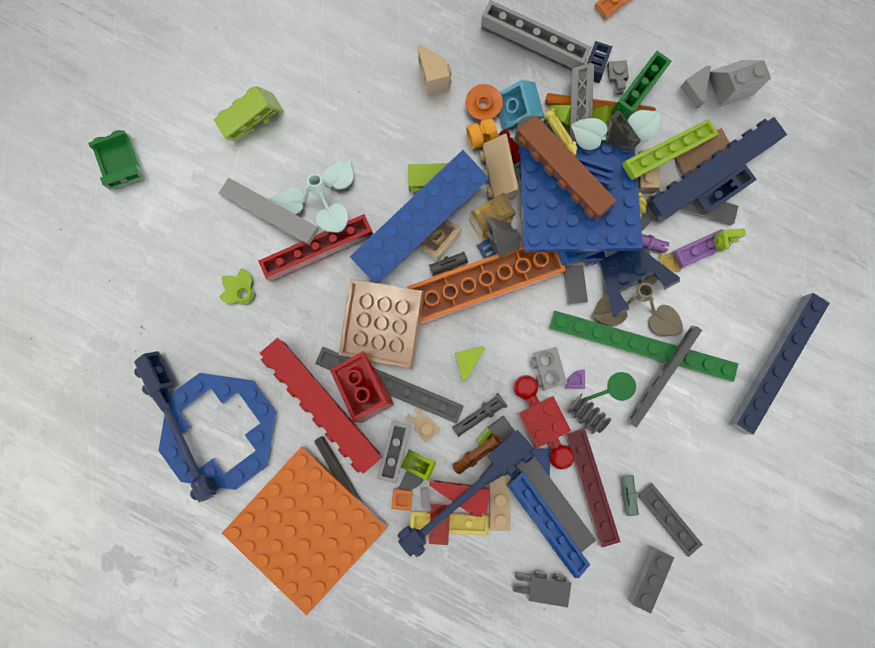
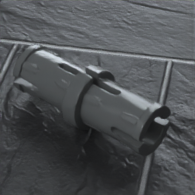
[429,251,468,276]

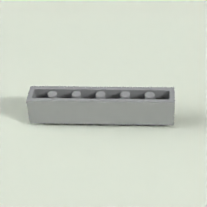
[481,0,592,69]

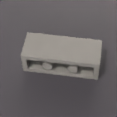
[377,421,411,484]

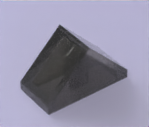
[605,109,641,151]

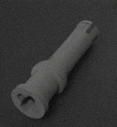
[452,393,508,437]

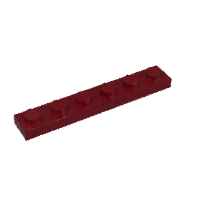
[566,428,621,548]

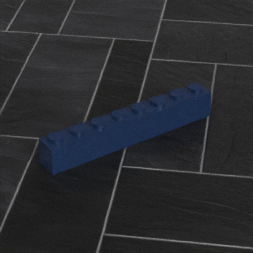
[648,117,788,223]
[729,293,830,435]

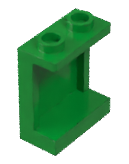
[88,130,145,189]

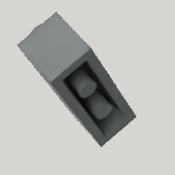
[628,546,675,613]

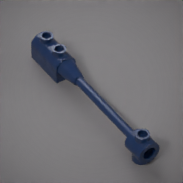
[134,351,219,503]
[397,430,535,558]

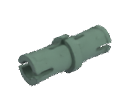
[621,475,639,516]

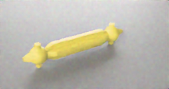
[544,108,577,156]

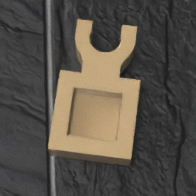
[406,407,440,443]

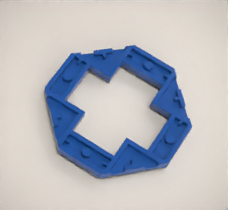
[158,373,277,490]

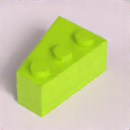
[213,86,284,141]

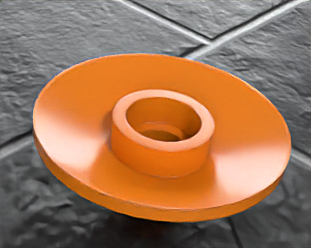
[465,84,503,121]

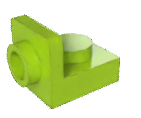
[714,228,746,253]

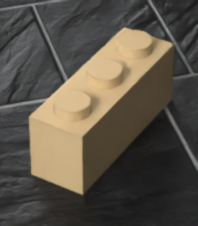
[489,474,511,531]

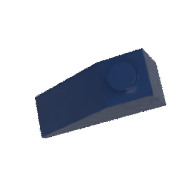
[696,164,757,214]

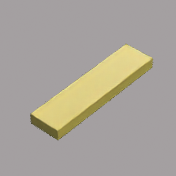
[410,511,489,535]

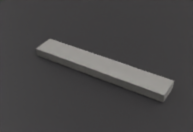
[219,177,319,245]

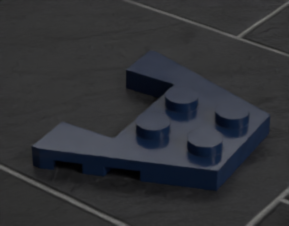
[600,250,680,318]

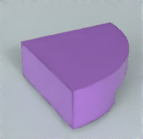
[565,369,585,389]

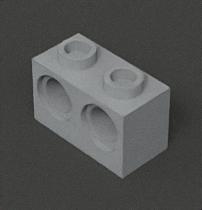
[531,347,567,391]

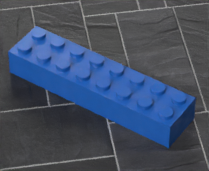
[350,150,489,283]

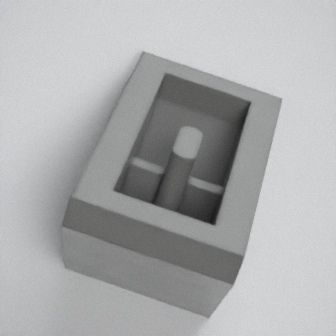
[681,65,711,108]

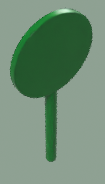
[587,372,636,401]

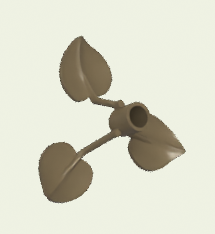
[593,251,683,336]

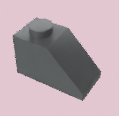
[485,217,521,258]

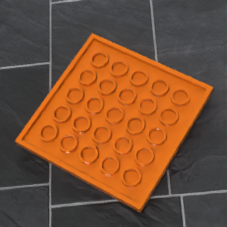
[221,446,388,616]

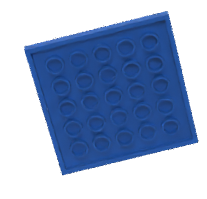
[519,140,643,252]

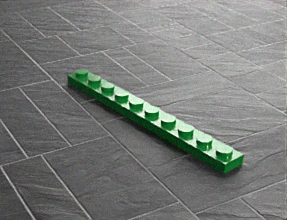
[549,310,739,382]

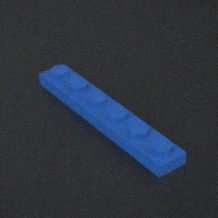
[506,471,590,578]

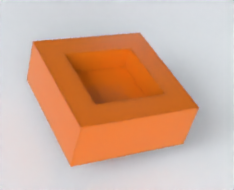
[391,489,413,511]

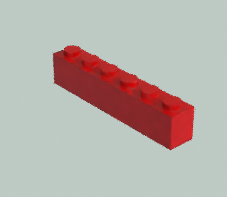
[258,214,373,282]

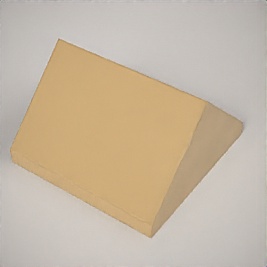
[417,220,462,262]

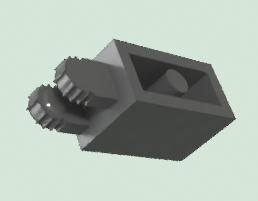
[513,571,572,608]

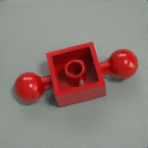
[514,375,574,470]

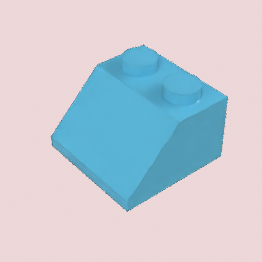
[499,80,544,130]

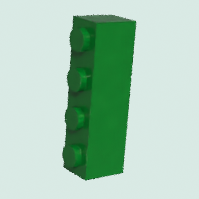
[611,50,672,124]

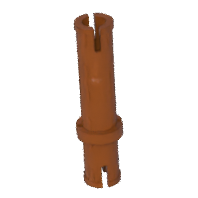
[453,434,502,474]

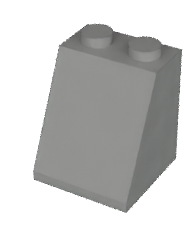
[709,60,771,107]

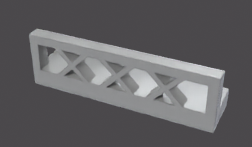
[570,63,594,141]

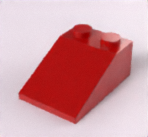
[330,351,394,423]
[429,479,490,517]

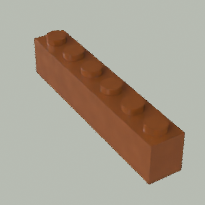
[517,115,617,221]

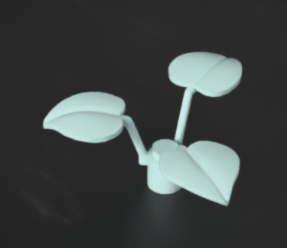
[571,110,660,150]
[270,159,354,232]

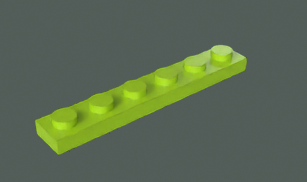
[622,119,719,180]

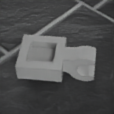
[607,60,629,94]

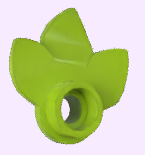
[219,268,254,304]

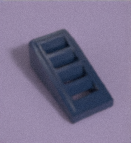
[587,41,613,83]

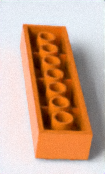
[407,245,566,325]

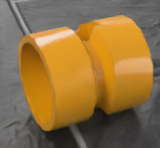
[466,117,499,149]

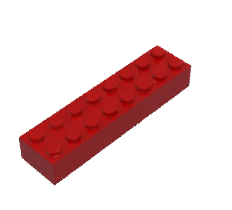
[259,337,383,474]

